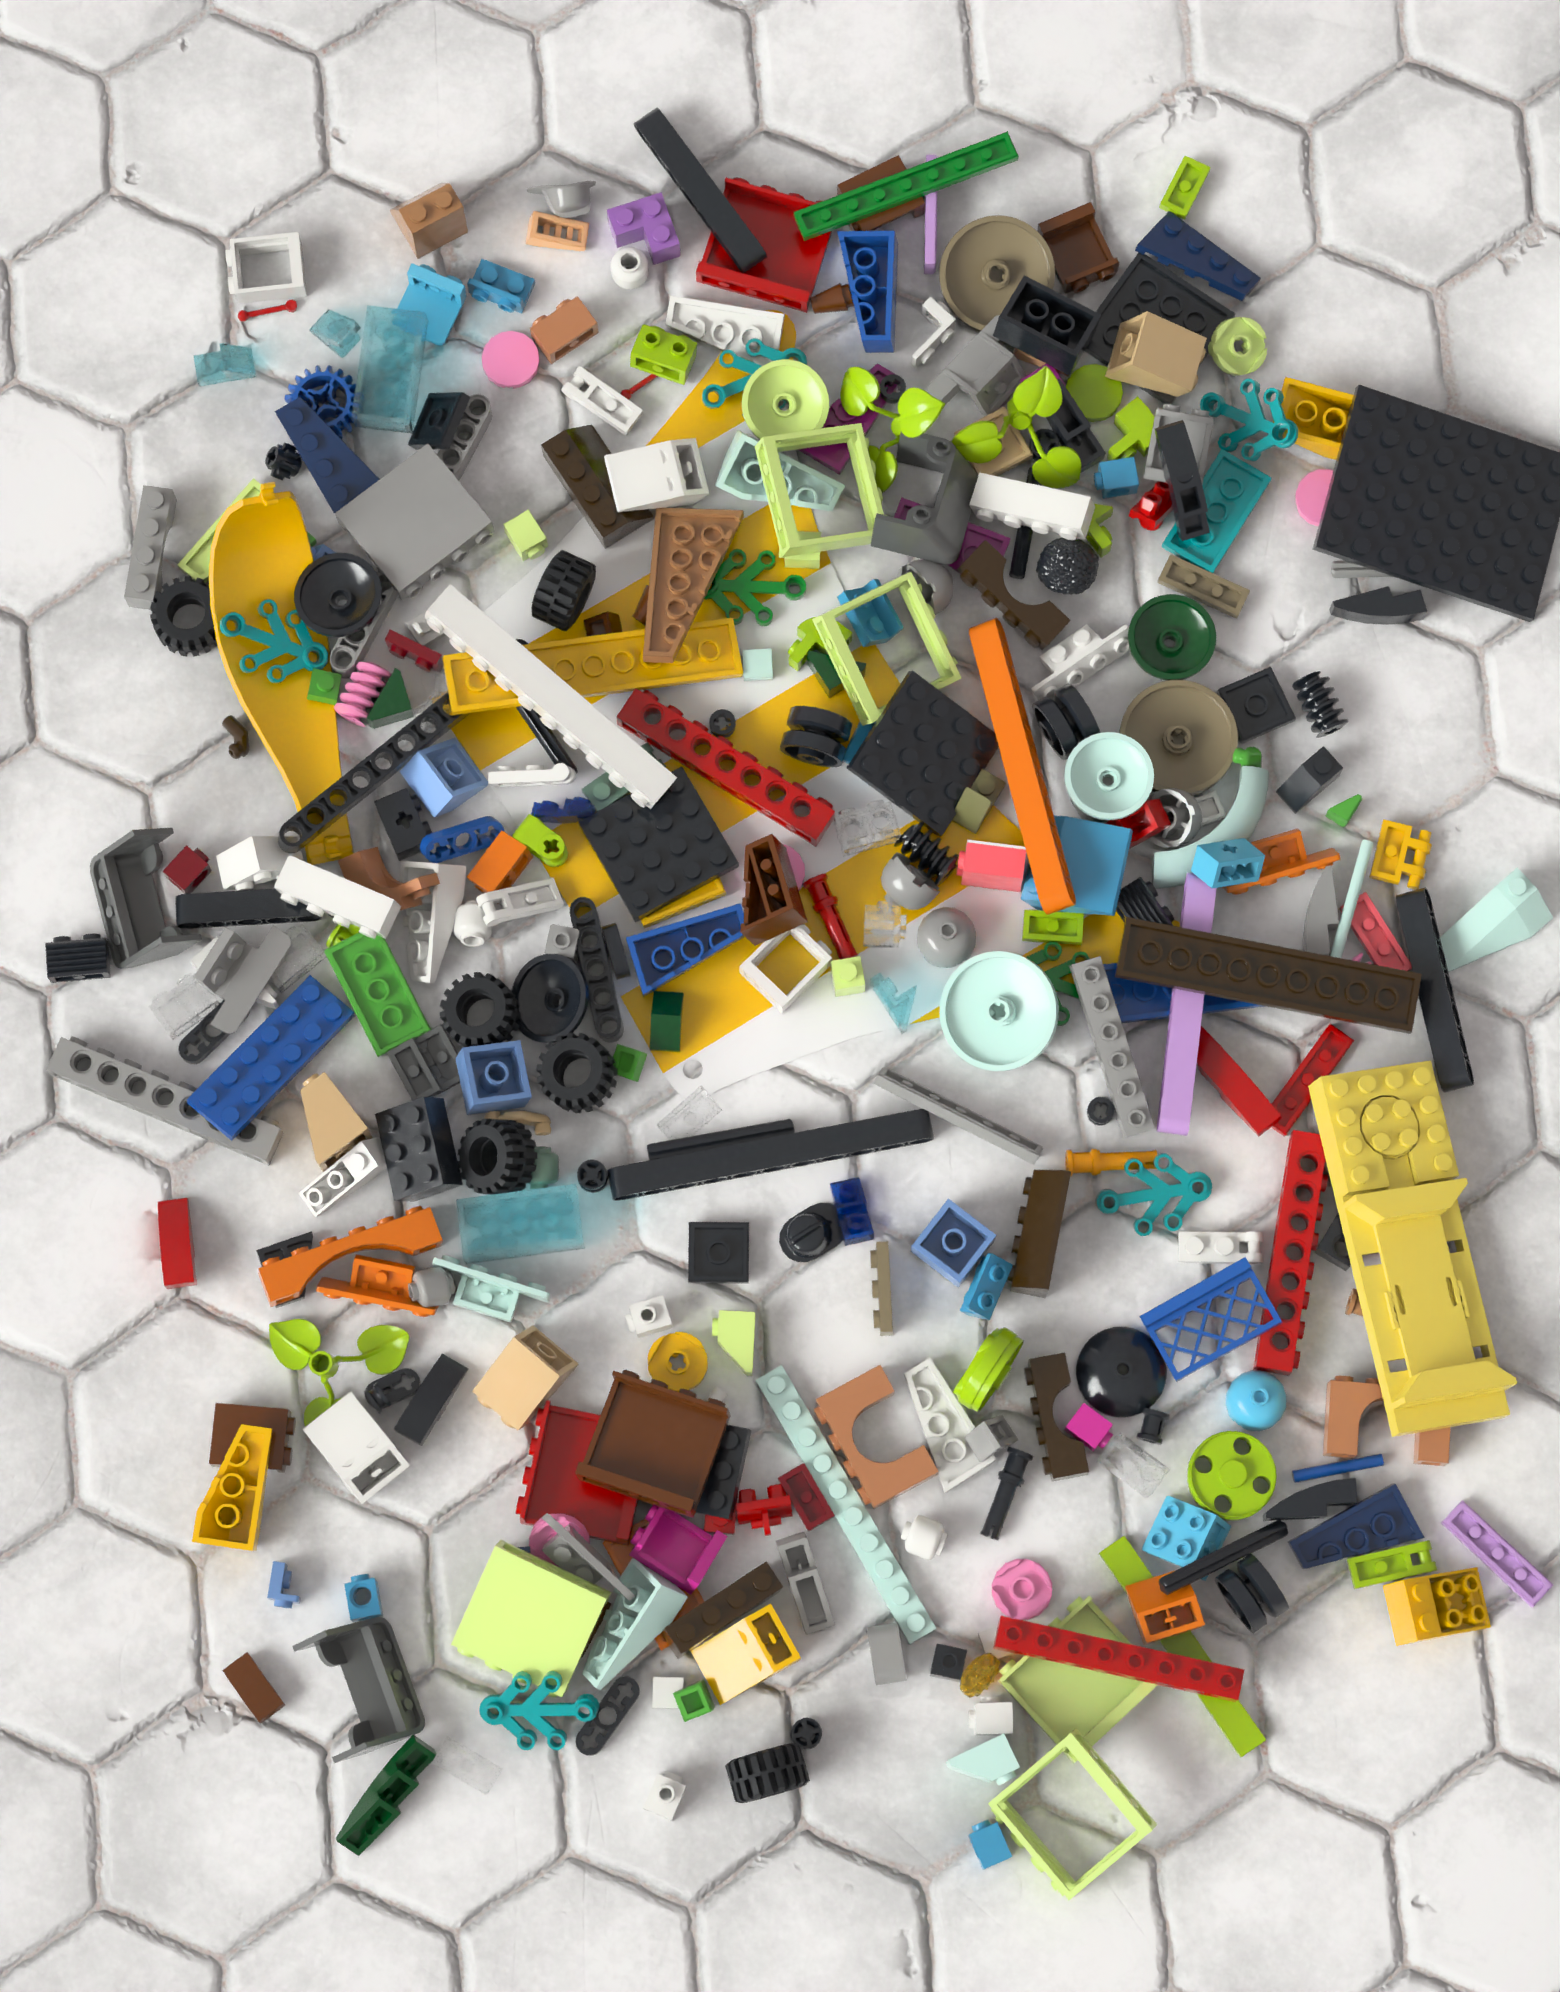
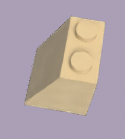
[1105,311,1207,397]
[300,1072,373,1172]
[472,1325,579,1430]

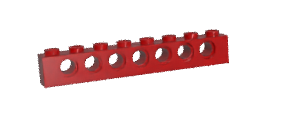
[616,688,835,847]
[1253,1130,1328,1376]
[993,1616,1245,1702]

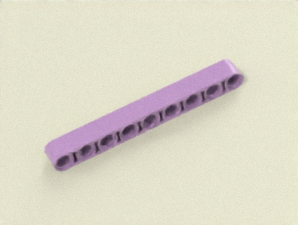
[1157,872,1216,1136]

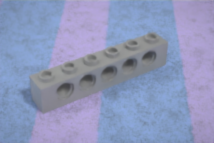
[1069,956,1155,1138]

